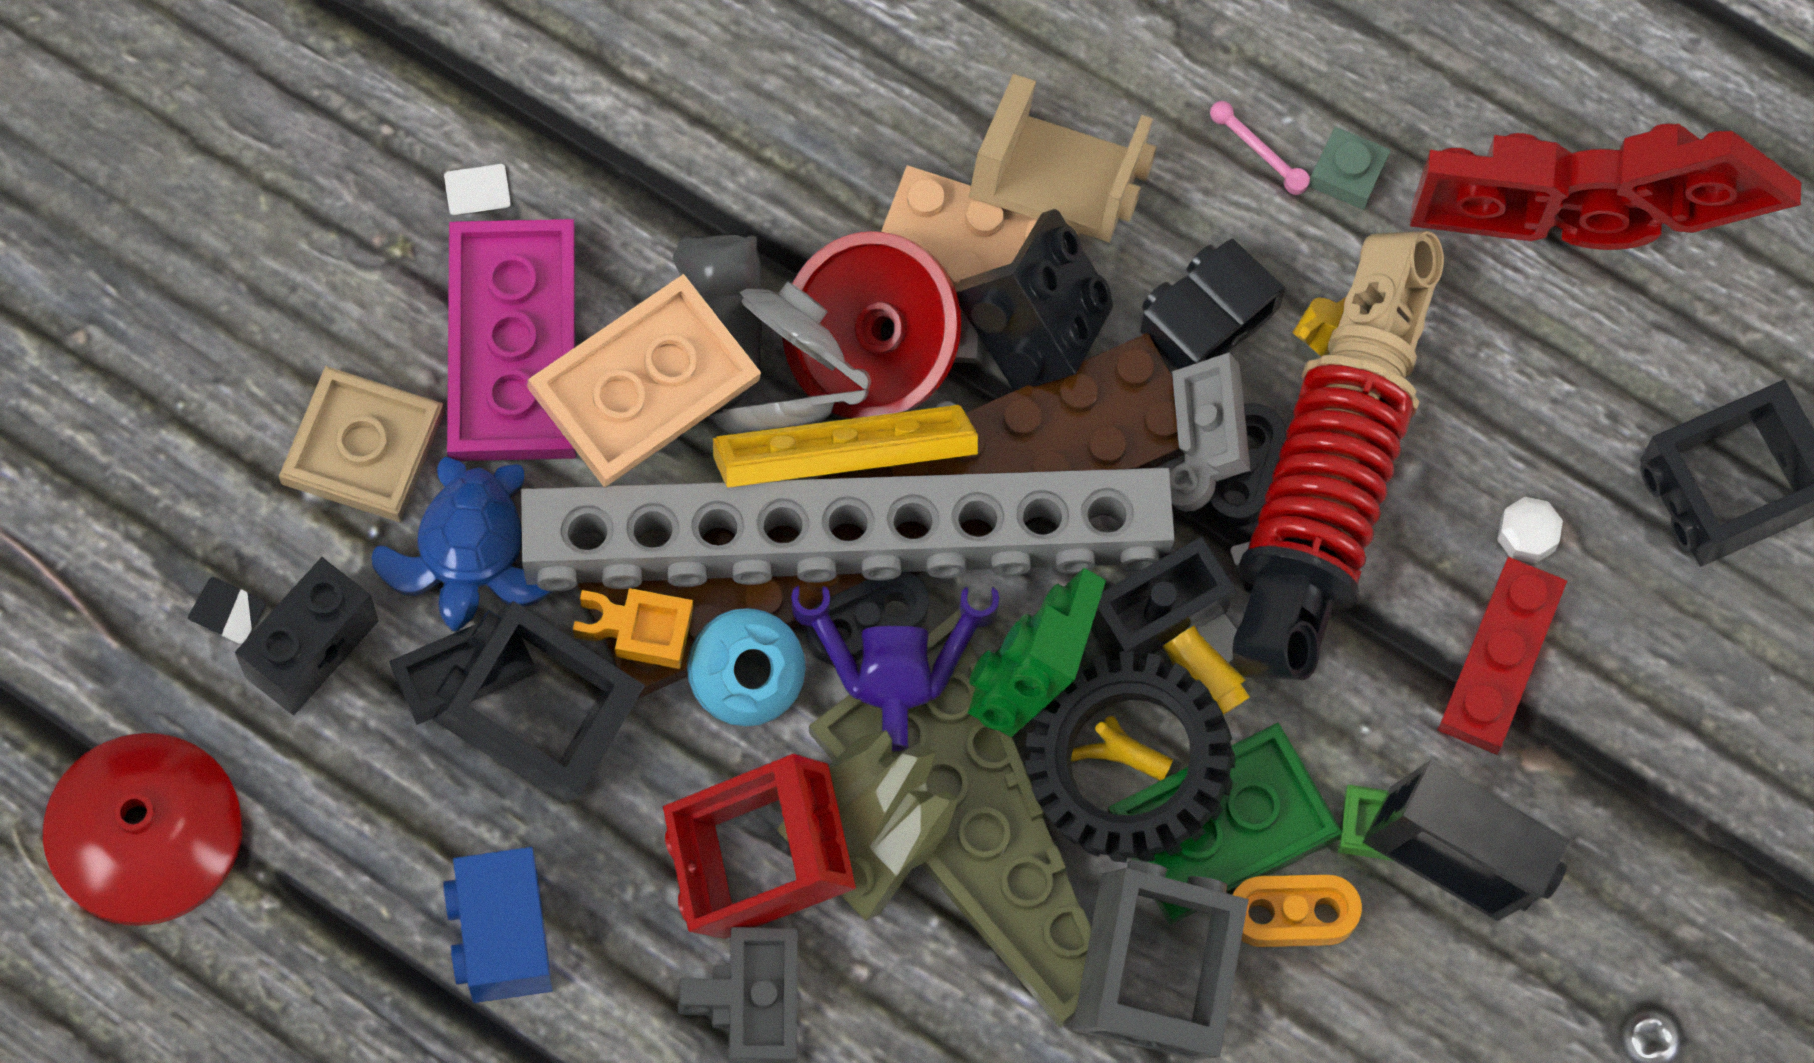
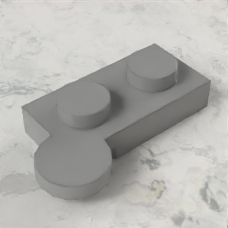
[1170,353,1251,512]

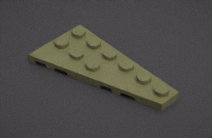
[809,610,1091,1028]

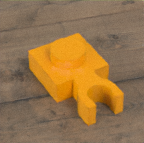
[573,588,694,669]

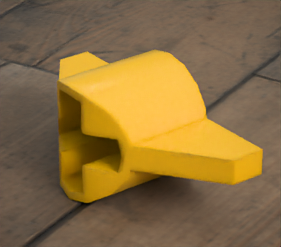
[1292,297,1346,357]

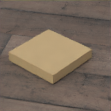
[279,366,445,522]

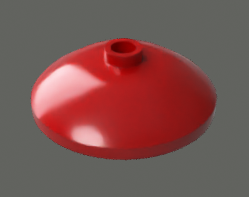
[782,231,961,419]
[43,733,243,926]

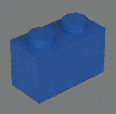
[443,847,553,1003]

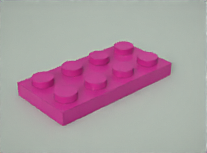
[447,219,576,461]

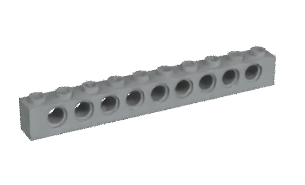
[521,468,1174,591]

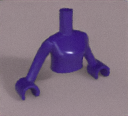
[791,586,999,752]

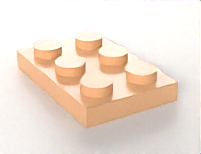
[881,165,1080,288]
[527,274,761,488]

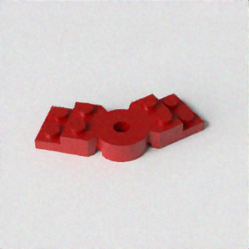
[1410,123,1802,250]

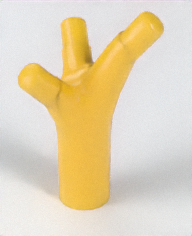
[1071,715,1173,781]

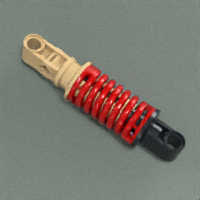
[1232,231,1444,680]

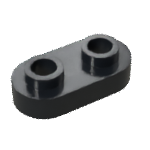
[1205,403,1286,527]
[807,572,929,665]

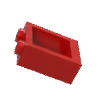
[662,754,856,939]

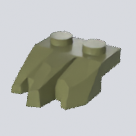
[777,730,958,921]

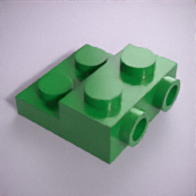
[967,568,1106,738]

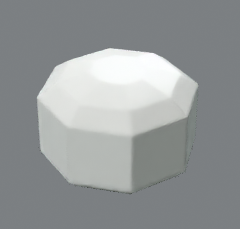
[1497,497,1563,564]

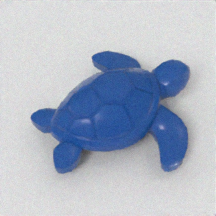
[371,457,554,632]

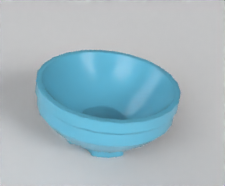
[687,608,806,727]

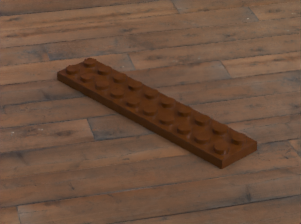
[578,333,1185,699]

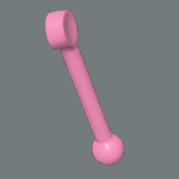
[1210,101,1310,195]

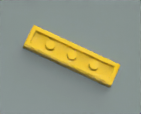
[713,405,978,488]

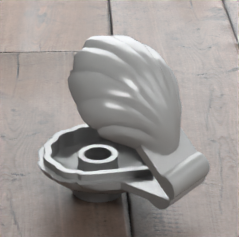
[710,281,871,434]

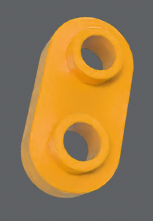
[1233,874,1362,947]

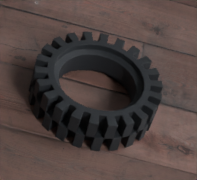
[1025,651,1235,863]

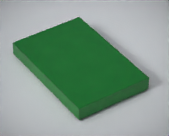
[1107,722,1343,925]

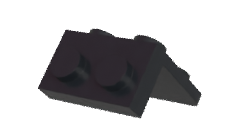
[955,209,1113,391]

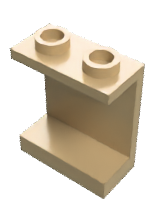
[969,74,1157,243]

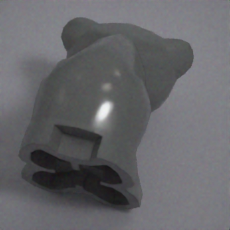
[673,235,762,416]

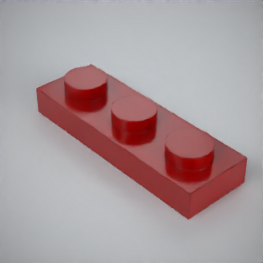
[1437,557,1567,755]

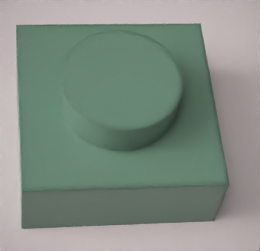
[1308,126,1391,210]

